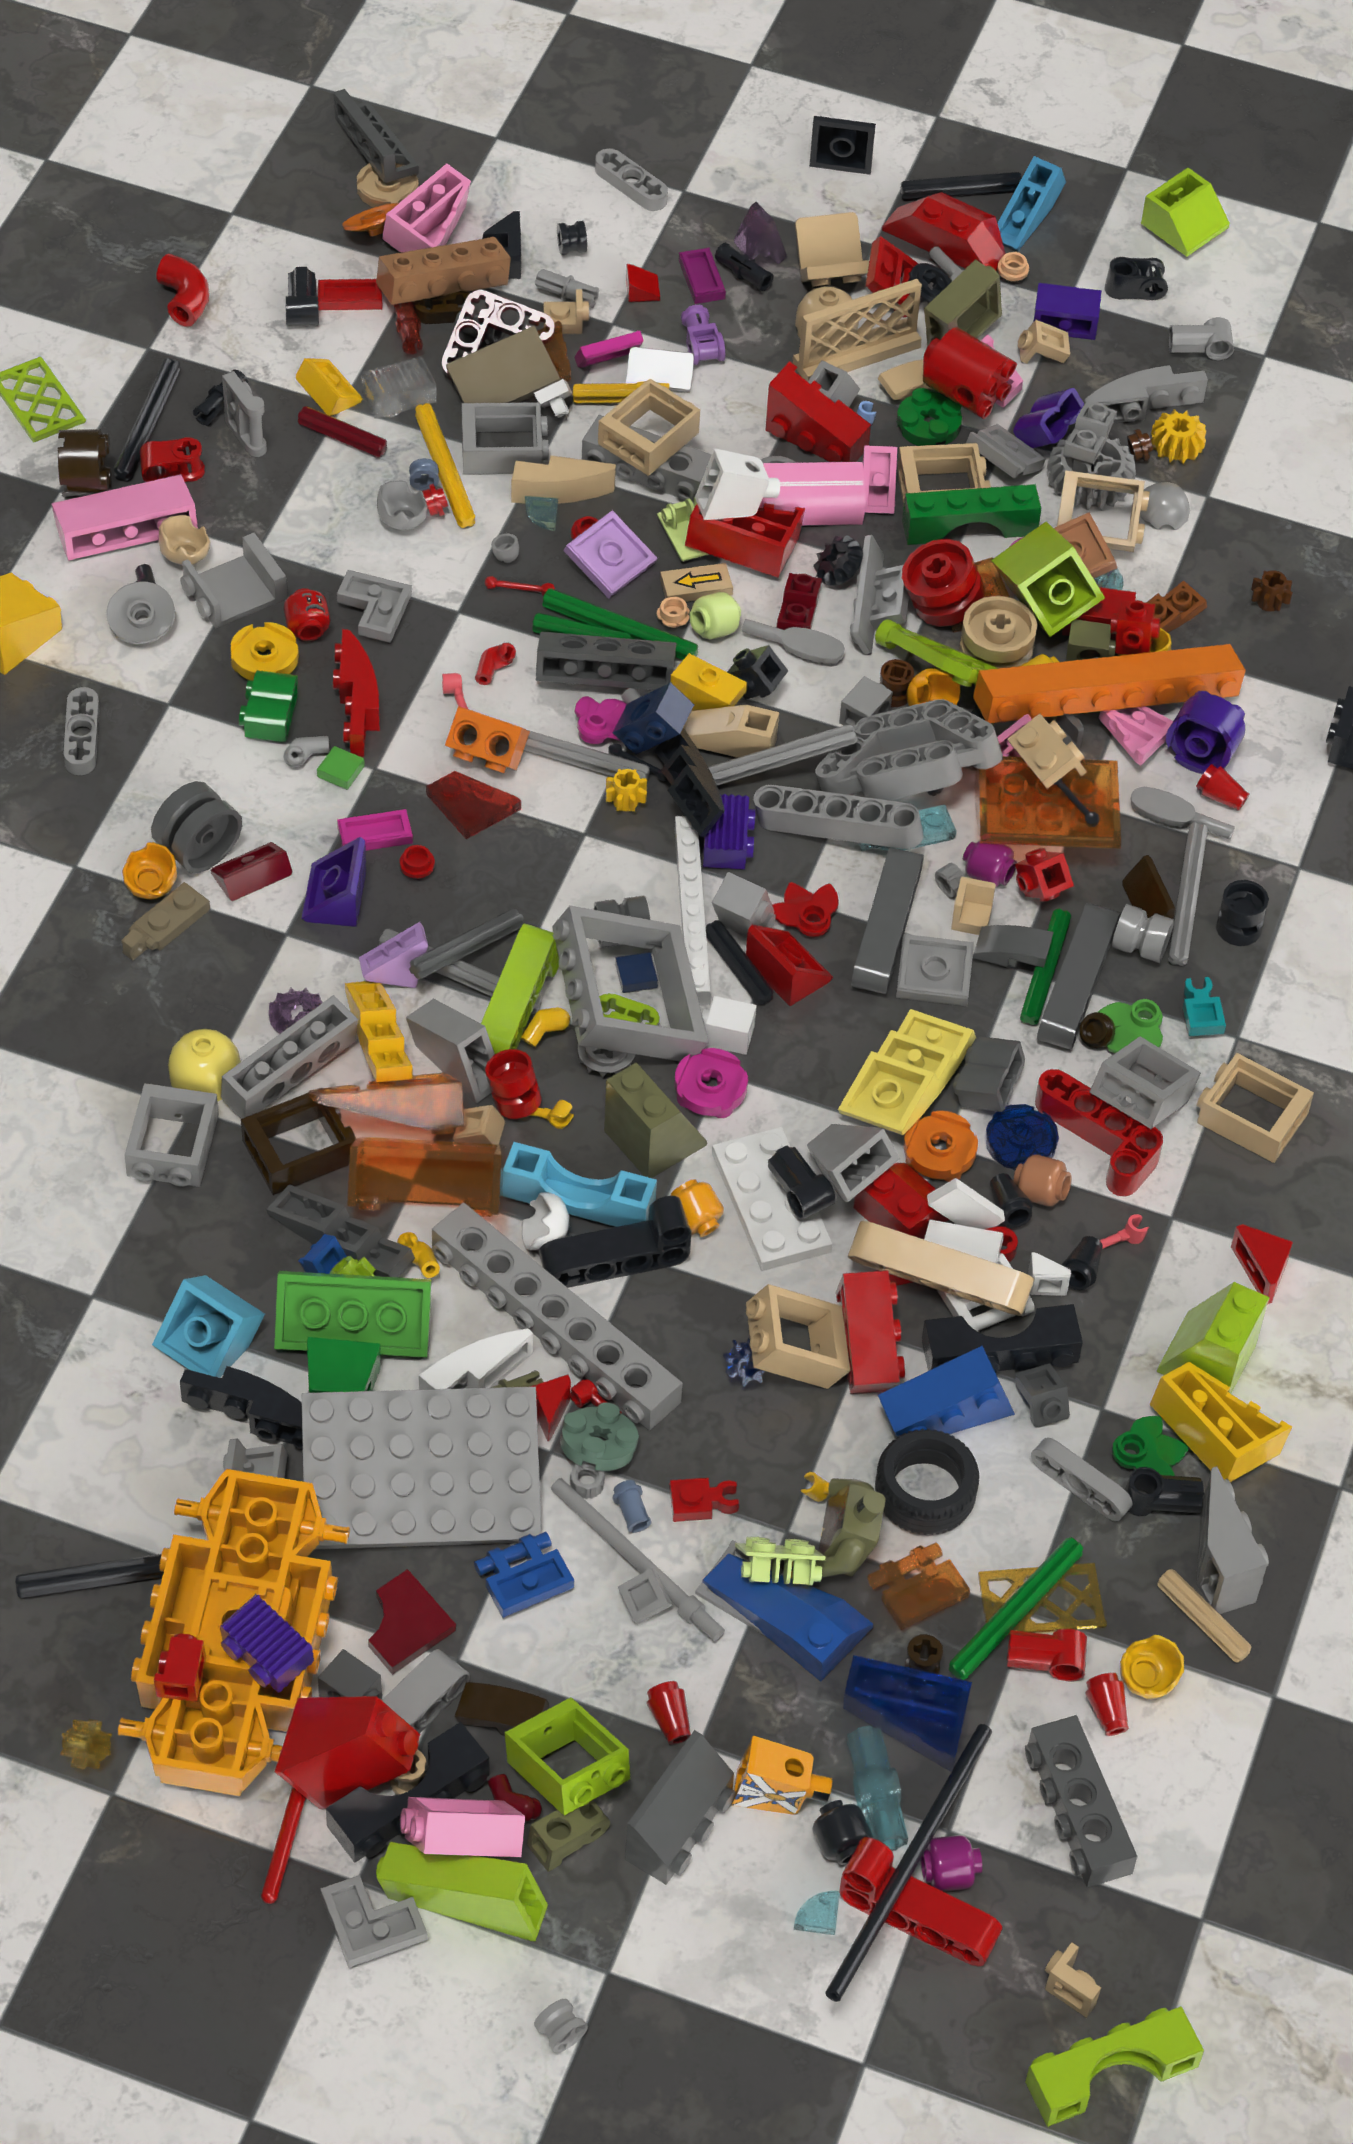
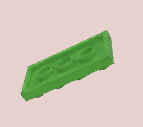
[274,1271,432,1357]

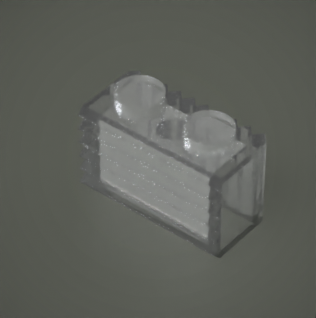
[361,356,437,419]

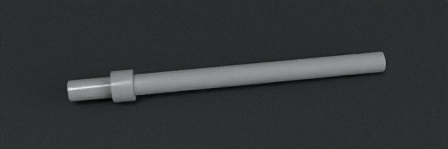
[551,1478,725,1641]

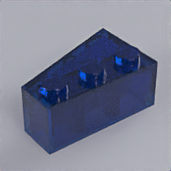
[843,1655,972,1772]

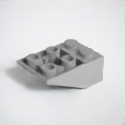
[1197,1466,1269,1614]

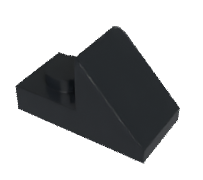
[482,211,521,279]

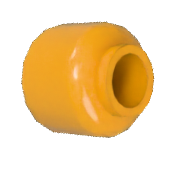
[671,1179,724,1237]

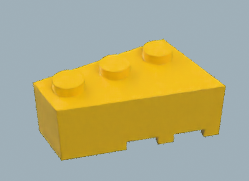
[1150,1362,1292,1482]

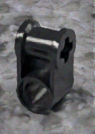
[1104,257,1168,301]

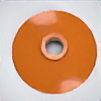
[342,203,399,236]

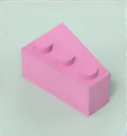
[382,164,471,253]

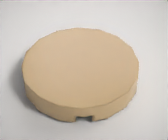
[357,163,419,208]

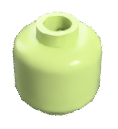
[689,592,741,640]

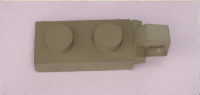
[121,882,210,961]

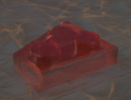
[426,771,521,839]

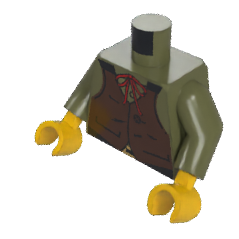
[791,1472,886,1578]

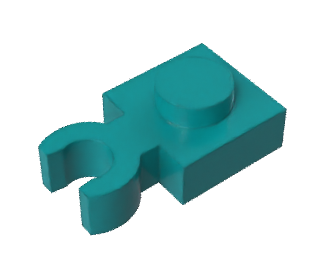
[1183,977,1226,1036]

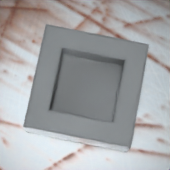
[618,1568,673,1624]

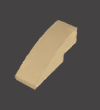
[511,456,616,504]

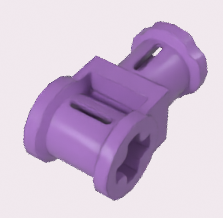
[681,305,725,365]

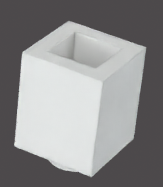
[702,996,757,1055]

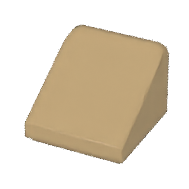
[453,1105,505,1149]

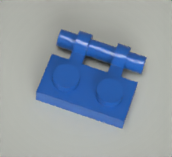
[474,1532,574,1618]

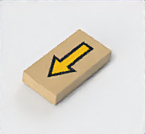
[660,563,733,602]

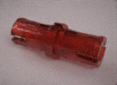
[394,301,423,354]

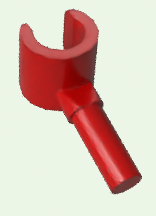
[570,1379,622,1414]

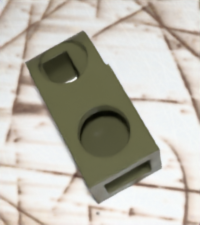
[527,1800,611,1872]

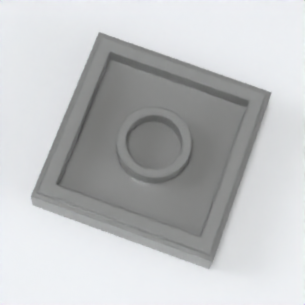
[896,934,974,1006]

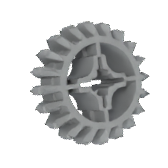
[1047,434,1136,510]

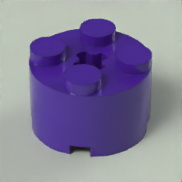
[1166,691,1246,774]

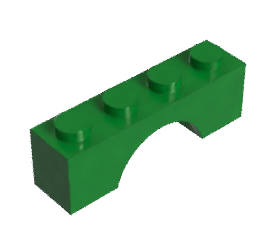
[902,484,1042,545]

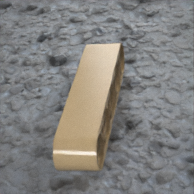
[847,1221,1035,1316]

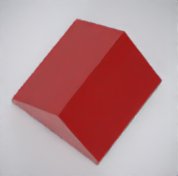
[746,924,833,1006]

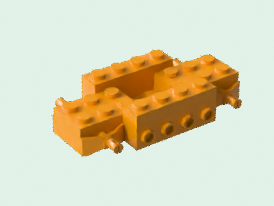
[118,1469,350,1796]

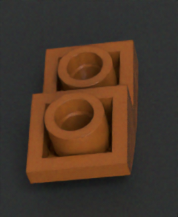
[1146,580,1207,633]

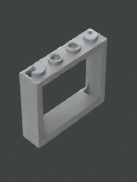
[552,905,709,1061]

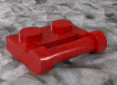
[865,236,918,317]

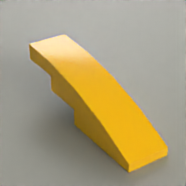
[345,981,412,1082]

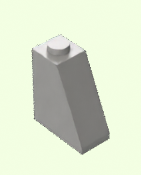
[406,998,495,1103]
[807,1124,900,1202]

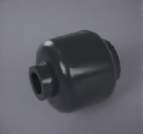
[812,1800,873,1865]

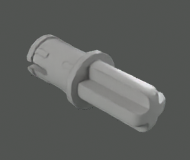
[535,269,599,307]

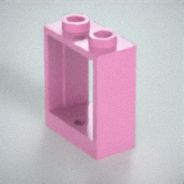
[400,1797,525,1857]

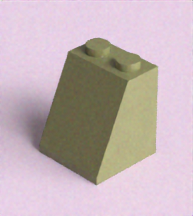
[604,1062,707,1178]

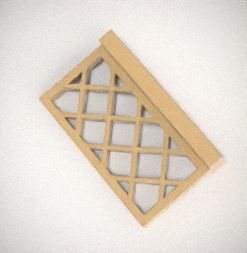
[793,279,922,381]

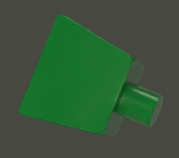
[307,1337,381,1393]

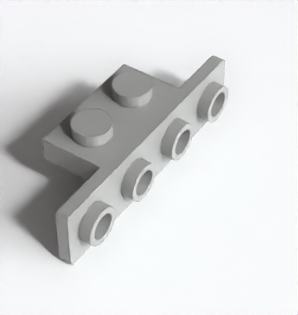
[850,535,909,654]

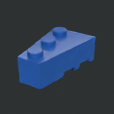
[878,1346,1015,1437]

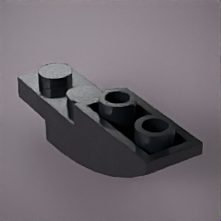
[180,1366,303,1450]

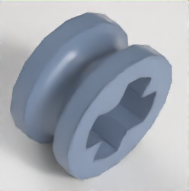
[409,458,439,491]

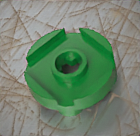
[896,388,962,446]

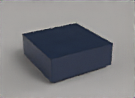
[615,952,658,993]

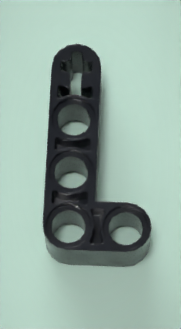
[539,1196,691,1288]

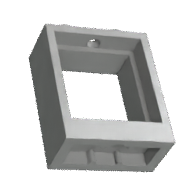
[462,402,549,474]
[1090,1036,1201,1129]
[125,1083,219,1187]

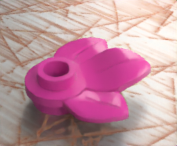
[574,696,627,744]

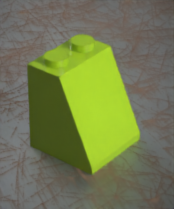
[991,522,1105,637]
[1157,1282,1269,1394]

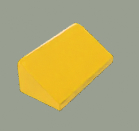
[295,358,363,416]

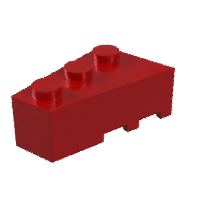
[765,361,871,462]
[685,503,805,578]
[835,1271,905,1394]

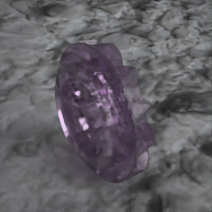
[268,987,323,1034]

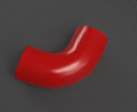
[156,253,209,327]

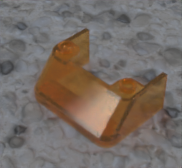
[347,1137,505,1217]

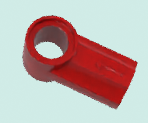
[1007,1629,1087,1681]

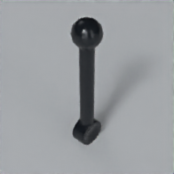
[608,743,668,782]
[1053,778,1099,827]

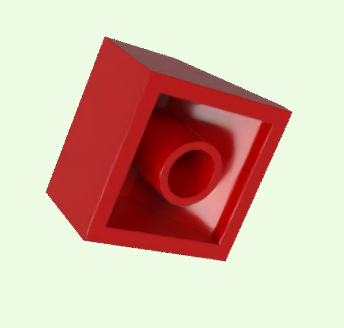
[853,1163,949,1239]

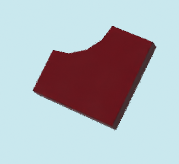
[368,1569,456,1675]

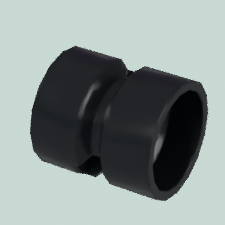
[1216,880,1269,946]

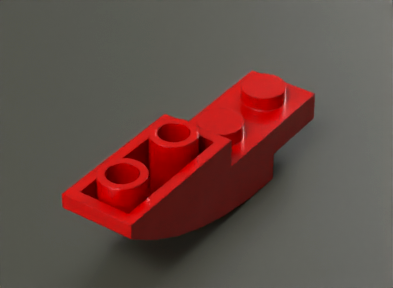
[333,629,380,757]

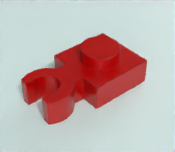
[669,1478,739,1522]

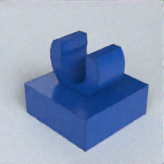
[298,1234,347,1274]

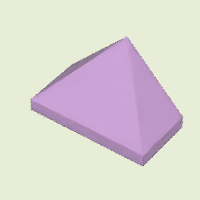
[359,922,428,988]

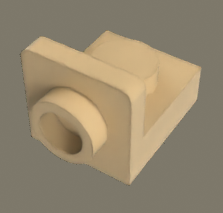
[543,289,589,334]
[1018,320,1070,364]
[1045,1942,1101,2018]

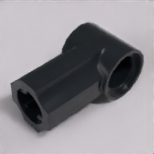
[286,267,319,325]
[768,1145,836,1220]
[1125,1467,1204,1516]

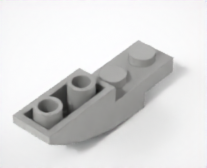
[1084,365,1208,423]

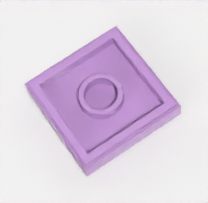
[563,510,657,599]

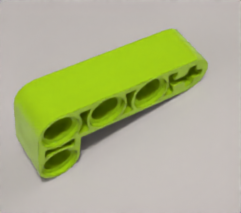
[481,923,559,1054]

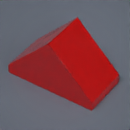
[1231,1224,1293,1305]

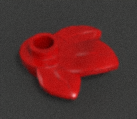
[772,882,839,937]

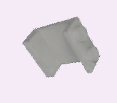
[180,533,287,629]

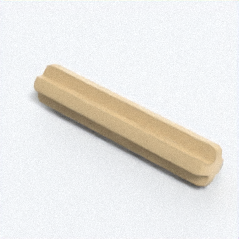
[1158,1569,1252,1663]

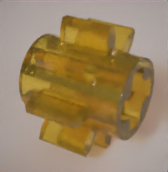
[61,1719,112,1770]

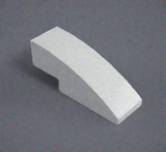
[419,1328,533,1390]

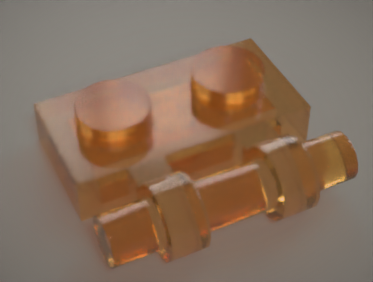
[867,1542,970,1630]

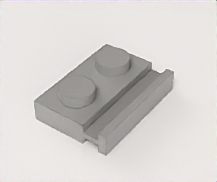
[966,424,1046,478]

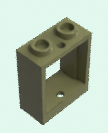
[924,259,1002,347]

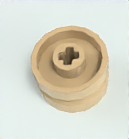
[959,596,1037,668]

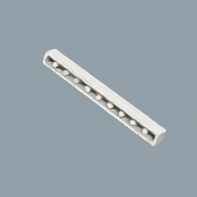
[674,816,710,1005]

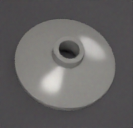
[107,582,175,644]

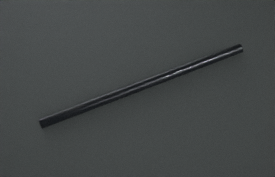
[825,1724,992,2002]

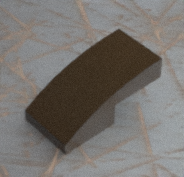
[455,1682,549,1736]

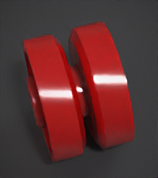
[901,539,985,627]

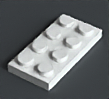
[712,1127,832,1271]

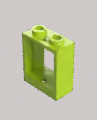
[505,1697,630,1816]

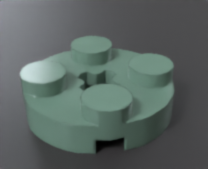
[560,1402,639,1471]

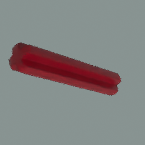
[298,406,387,457]

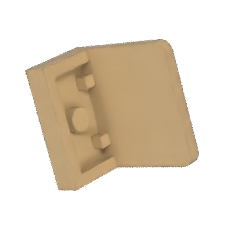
[795,212,869,287]

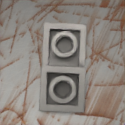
[1063,401,1117,464]

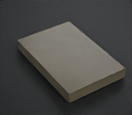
[446,326,561,403]

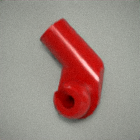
[475,643,516,685]

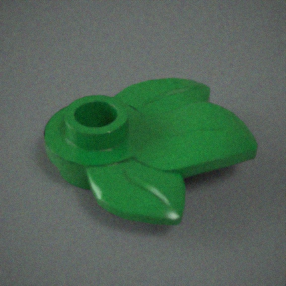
[1112,1416,1189,1476]

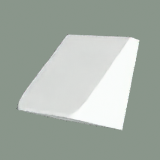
[1028,1252,1071,1296]

